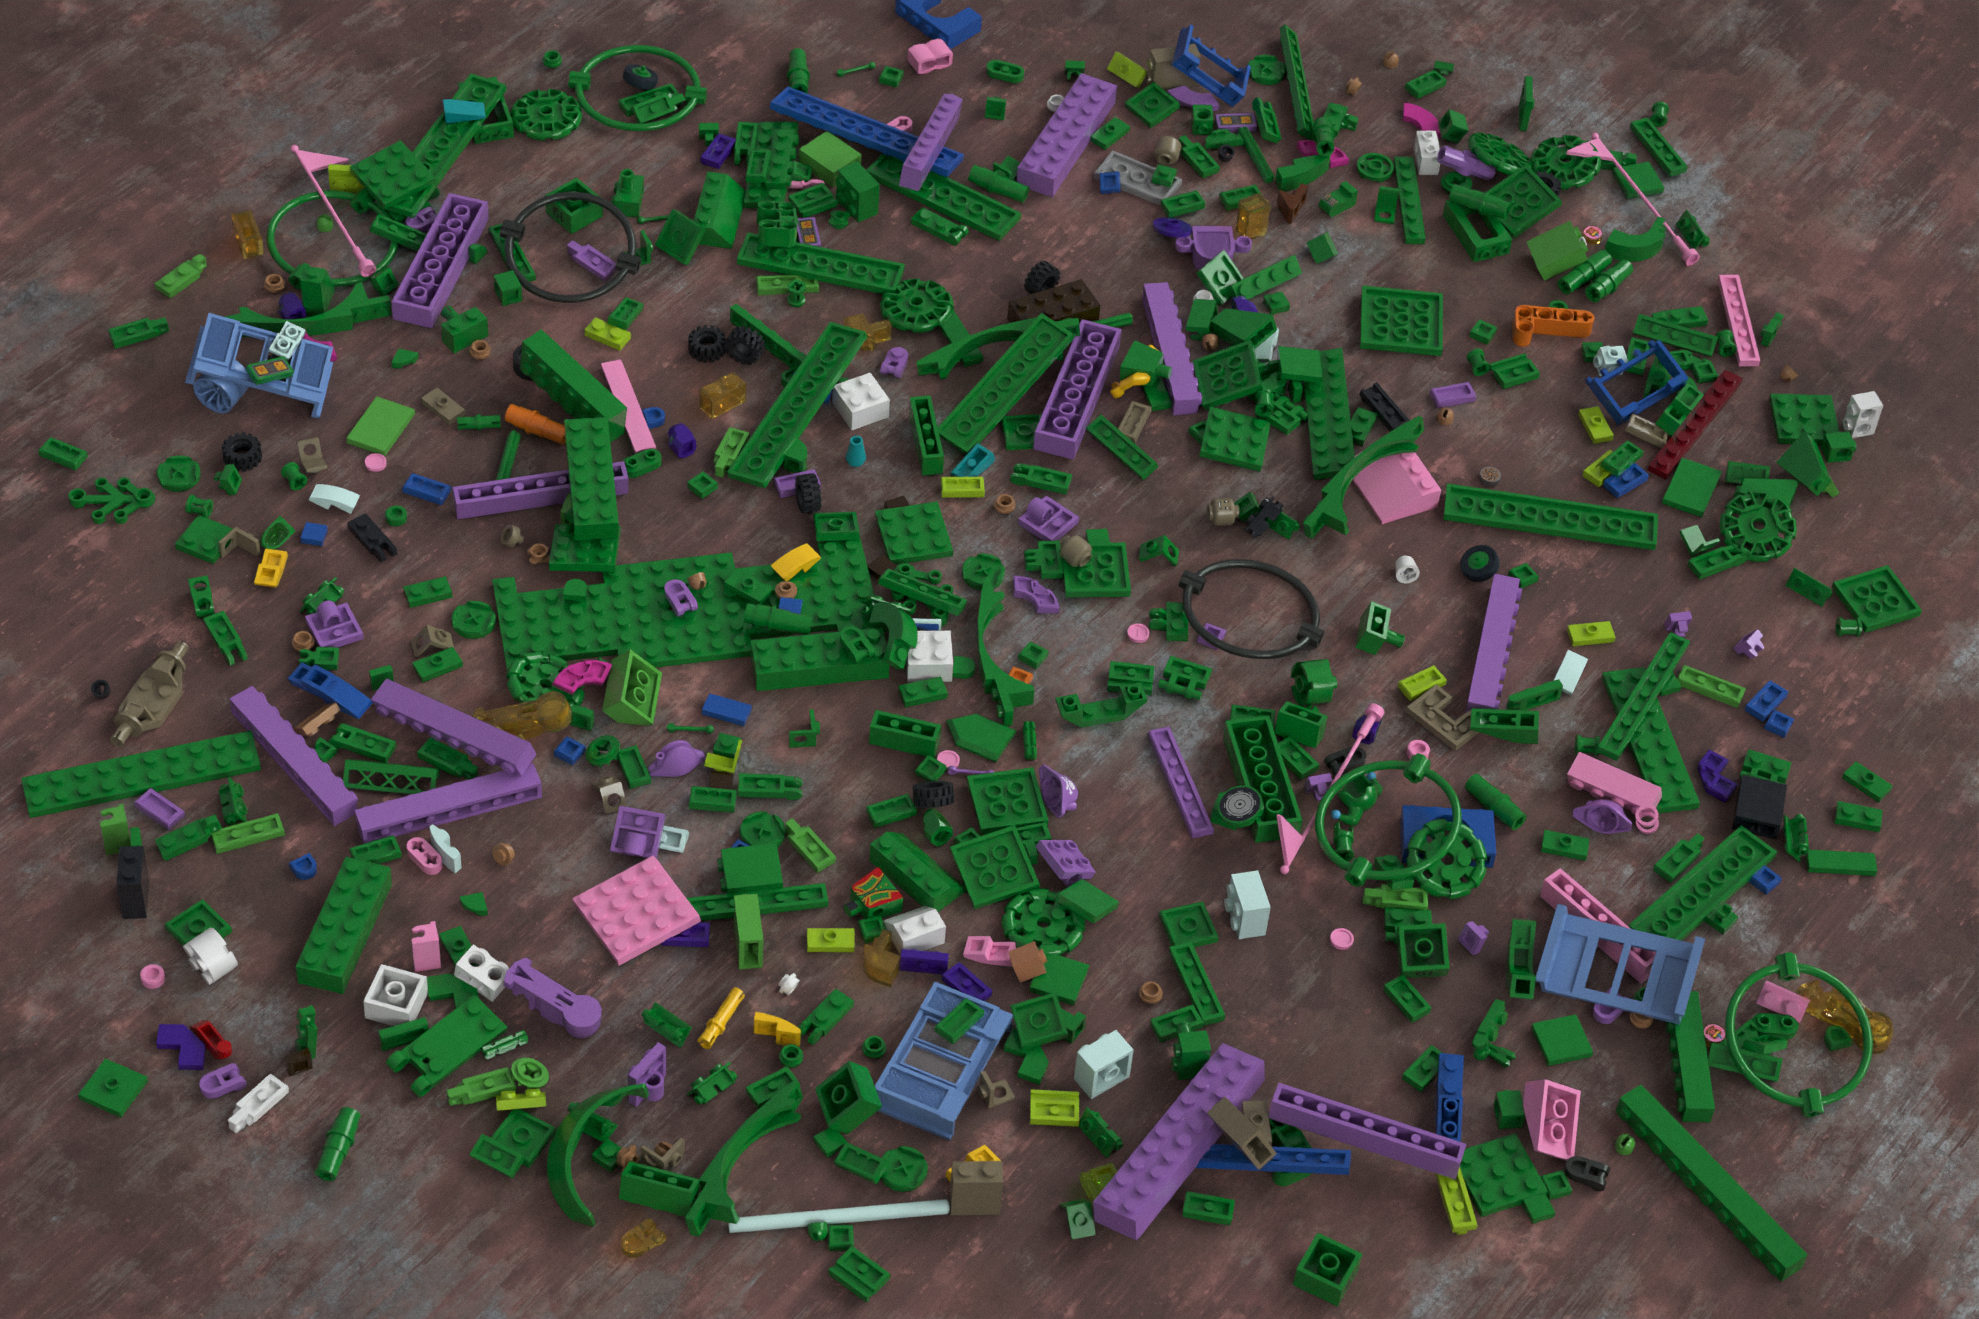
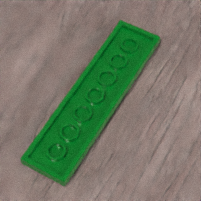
[866,154,1022,241]
[737,232,905,294]
[938,313,1074,455]
[1304,348,1355,480]
[1601,667,1700,814]
[1628,825,1777,941]

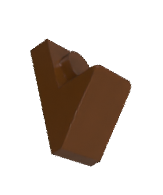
[1277,183,1308,224]

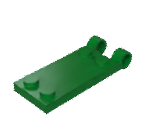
[386,995,507,1098]

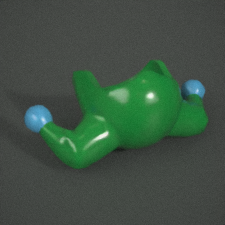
[1331,772,1383,826]

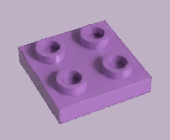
[1018,496,1079,541]
[305,601,364,647]
[610,806,666,859]
[1035,840,1096,888]
[627,1042,666,1107]

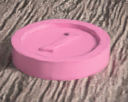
[365,453,387,472]
[1127,624,1149,643]
[937,750,960,771]
[1330,928,1354,950]

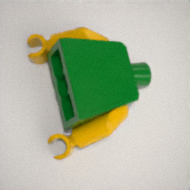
[1110,341,1172,399]

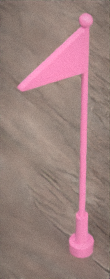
[1566,133,1700,266]
[290,145,376,277]
[1277,703,1385,874]

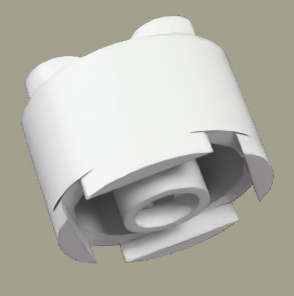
[183,927,238,985]

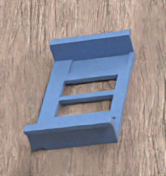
[185,313,333,419]
[1535,904,1705,1025]

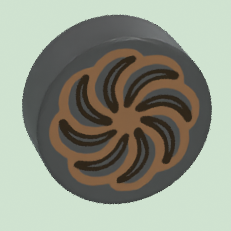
[1479,466,1501,487]

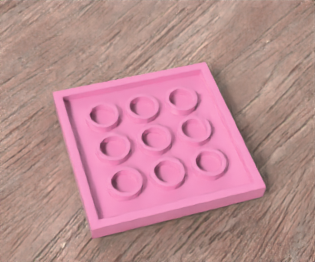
[572,855,701,965]

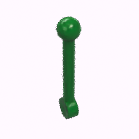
[837,62,876,77]
[637,215,669,224]
[667,723,714,734]

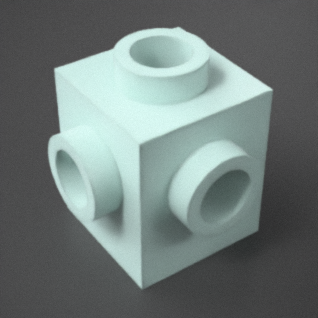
[1593,346,1628,376]

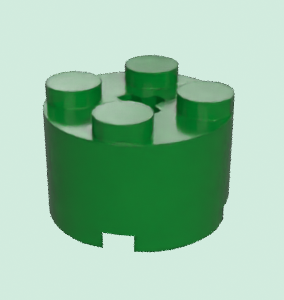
[1291,659,1337,706]

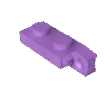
[567,240,618,282]

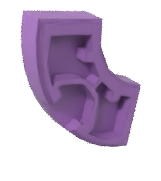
[1167,85,1219,111]
[1013,576,1059,613]

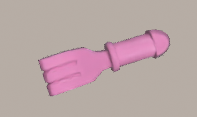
[788,179,825,190]

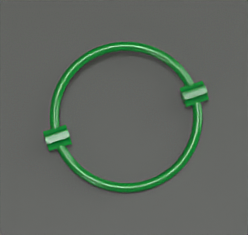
[568,45,707,132]
[266,188,398,290]
[1315,753,1462,887]
[1725,952,1873,1117]

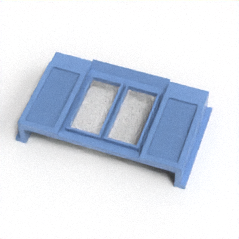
[875,982,1014,1141]

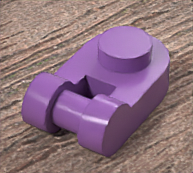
[406,207,437,232]
[880,347,908,378]
[664,579,698,617]
[1593,988,1630,1024]
[199,1063,247,1099]

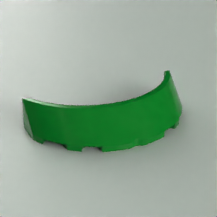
[547,1083,649,1227]

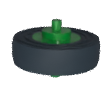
[623,64,658,90]
[1460,545,1500,582]

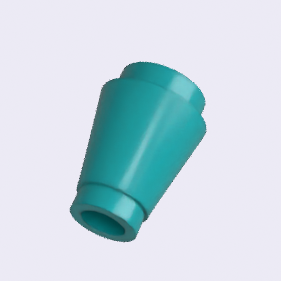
[845,436,866,467]

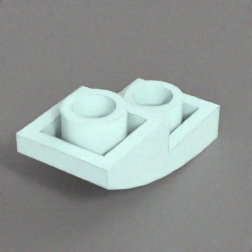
[269,321,306,360]
[1255,328,1279,363]
[309,484,360,514]
[1554,650,1588,695]
[429,824,461,873]

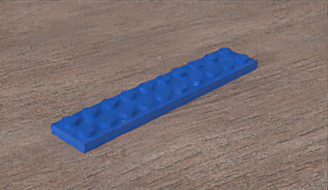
[769,87,964,177]

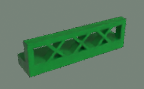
[343,759,440,794]

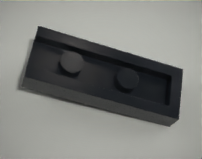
[1359,382,1410,432]

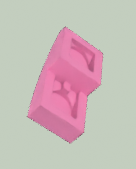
[963,936,1016,966]

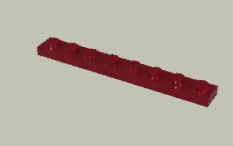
[1648,370,1743,480]

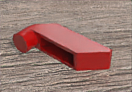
[190,1020,233,1060]

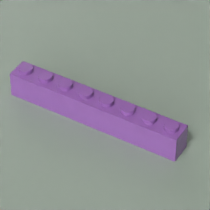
[899,93,963,191]
[1142,282,1202,415]
[453,461,628,519]
[1465,574,1522,713]
[371,678,537,776]
[229,686,358,826]
[355,763,542,844]
[1269,1083,1466,1179]

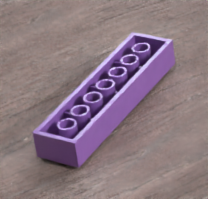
[1017,73,1117,197]
[392,193,489,328]
[1034,319,1122,460]

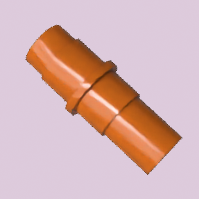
[505,404,565,445]

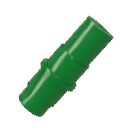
[787,48,810,94]
[1312,117,1335,157]
[968,165,1029,204]
[1449,184,1511,219]
[1558,249,1612,295]
[1585,259,1633,302]
[744,603,813,635]
[1465,774,1527,830]
[315,1107,361,1182]

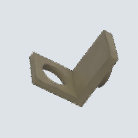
[297,437,328,473]
[218,527,260,558]
[411,625,454,658]
[592,776,627,814]
[977,1071,1015,1108]
[641,1138,685,1171]

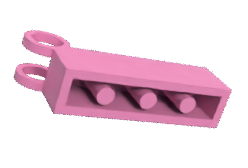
[1567,752,1662,834]

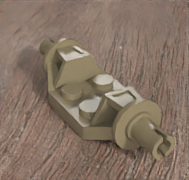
[110,641,189,747]

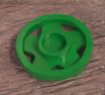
[1357,153,1394,183]

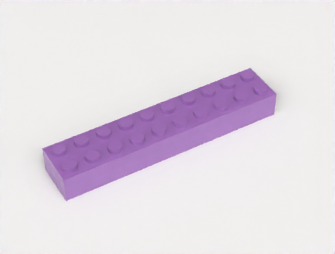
[1093,1043,1265,1241]

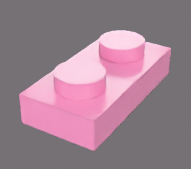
[1756,981,1810,1023]

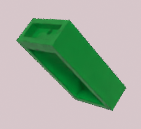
[458,77,514,144]
[1443,200,1512,262]

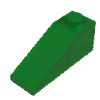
[1470,708,1539,744]

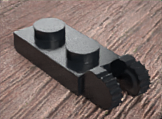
[347,513,398,562]

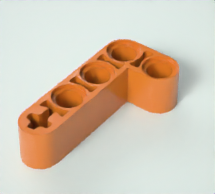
[1512,305,1595,347]

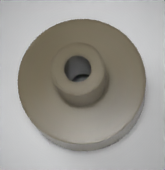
[501,524,524,547]

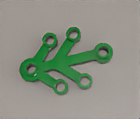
[68,477,155,524]
[891,563,953,627]

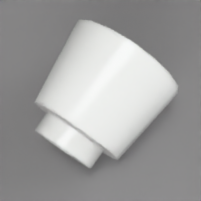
[1395,555,1420,584]

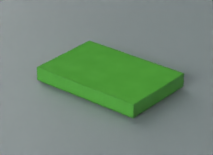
[346,396,415,456]

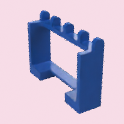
[1172,24,1251,107]
[1585,340,1689,426]

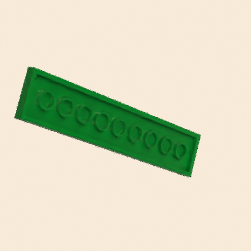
[377,73,507,219]
[727,322,867,489]
[1443,483,1658,550]
[21,730,261,818]

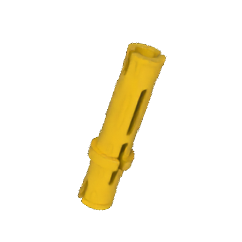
[698,987,745,1049]

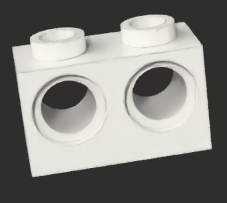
[1413,131,1440,175]
[1843,391,1883,438]
[454,945,509,1002]

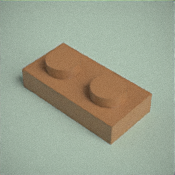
[293,702,341,737]

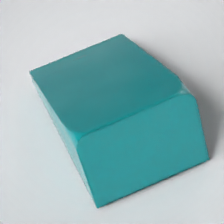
[443,99,486,123]
[951,443,995,477]

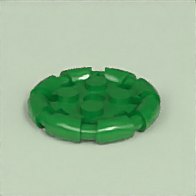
[511,89,582,141]
[1468,132,1533,176]
[1530,135,1601,190]
[880,278,954,333]
[1719,491,1797,562]
[506,652,585,717]
[1406,819,1487,899]
[1001,888,1086,956]

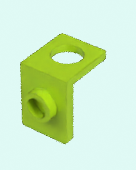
[704,740,742,773]

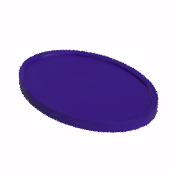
[1153,218,1192,238]

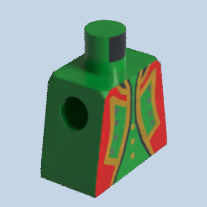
[844,867,903,919]

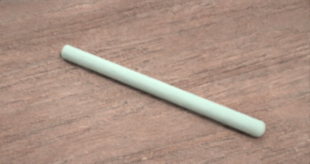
[728,1199,950,1233]

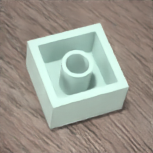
[1224,870,1271,939]
[1074,1030,1133,1099]

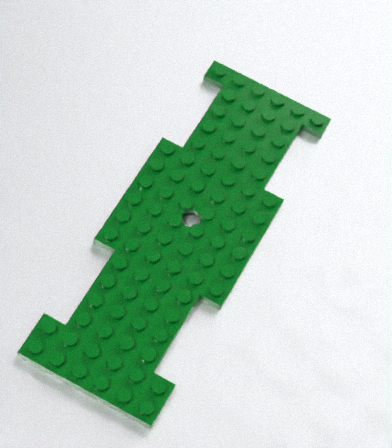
[492,538,876,671]

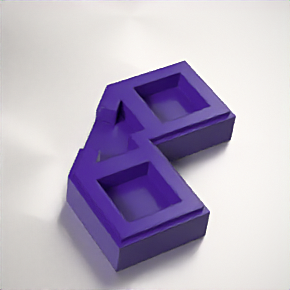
[1697,749,1738,803]
[156,1024,206,1070]

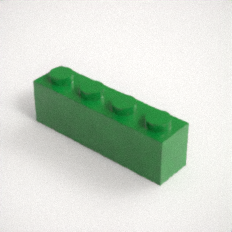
[909,395,944,476]

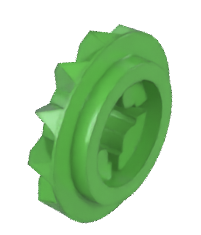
[510,1058,549,1090]

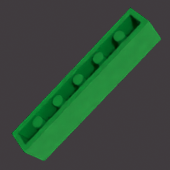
[1666,991,1715,1123]

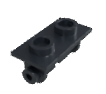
[1244,495,1284,538]

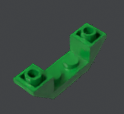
[1055,682,1148,728]

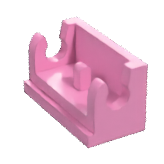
[411,921,441,972]

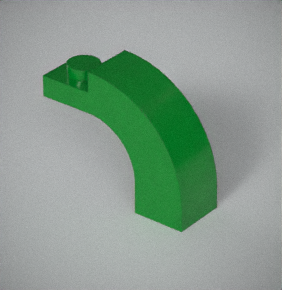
[1605,216,1666,262]
[869,602,918,670]
[1506,918,1536,999]

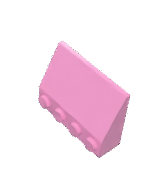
[1352,450,1441,524]

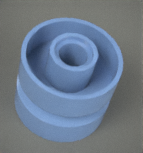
[193,360,249,413]

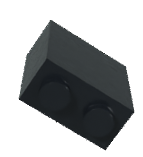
[1732,775,1787,840]
[117,846,149,919]

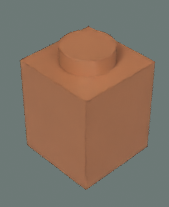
[1008,941,1048,983]

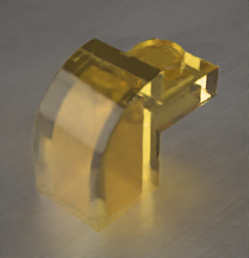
[844,313,891,351]
[863,929,901,987]

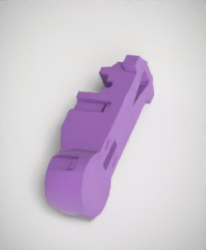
[504,957,601,1038]

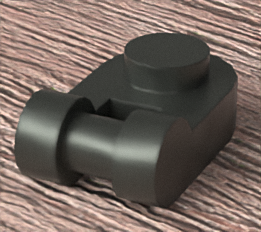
[1324,746,1367,777]
[1564,1156,1610,1192]

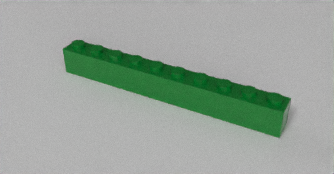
[1616,1084,1808,1282]

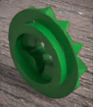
[1441,171,1472,193]
[586,735,621,768]

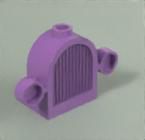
[1175,226,1252,269]

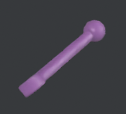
[947,766,994,775]

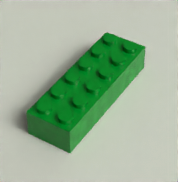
[520,329,627,443]
[564,417,619,541]
[750,627,890,691]
[1223,716,1303,843]
[296,857,392,994]

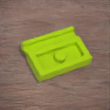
[328,164,364,193]
[1030,1090,1079,1127]

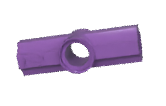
[1437,145,1496,181]

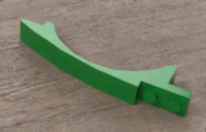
[225,282,392,337]
[916,318,1081,380]
[1303,416,1424,539]
[977,576,1035,726]
[685,1080,803,1237]

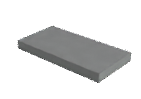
[1094,150,1182,205]

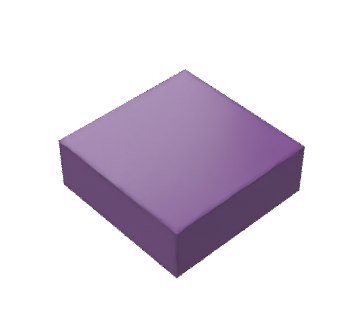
[1197,623,1226,650]

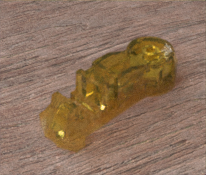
[472,691,572,740]
[1795,979,1894,1054]

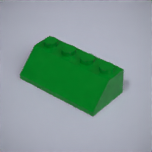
[694,171,746,249]
[869,832,966,912]

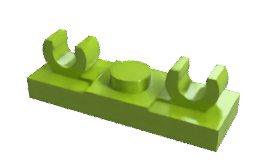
[1435,1167,1477,1235]

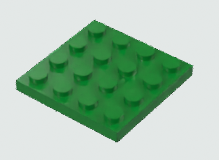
[1360,285,1443,356]

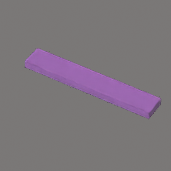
[1148,727,1214,838]

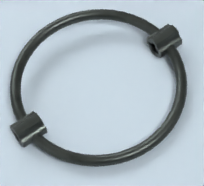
[500,192,641,303]
[1178,559,1325,659]

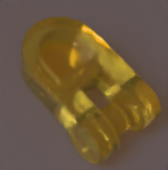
[621,1218,667,1258]

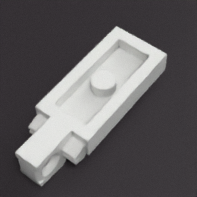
[228,1074,289,1133]

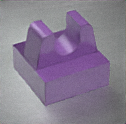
[1664,611,1692,637]
[1733,629,1764,659]
[1304,773,1332,801]
[1458,921,1489,955]

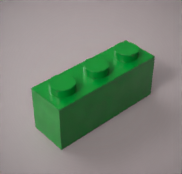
[869,710,941,758]
[619,1161,700,1216]

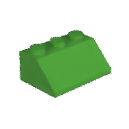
[602,649,662,726]

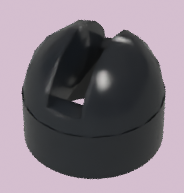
[1218,145,1235,162]
[91,680,111,699]

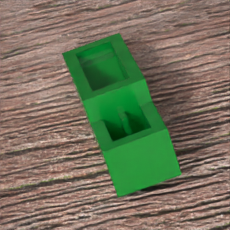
[1275,155,1331,192]
[1655,383,1704,436]

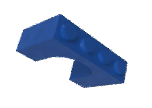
[895,0,982,49]
[1400,805,1496,868]

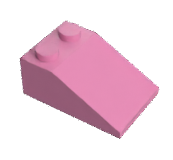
[1523,1079,1581,1161]

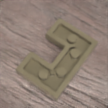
[1406,684,1480,751]

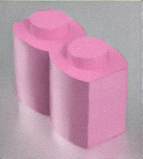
[907,39,953,74]

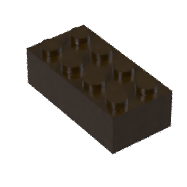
[1007,279,1101,325]

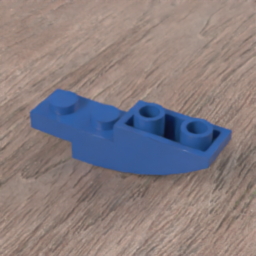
[288,663,372,719]
[1435,1053,1464,1142]

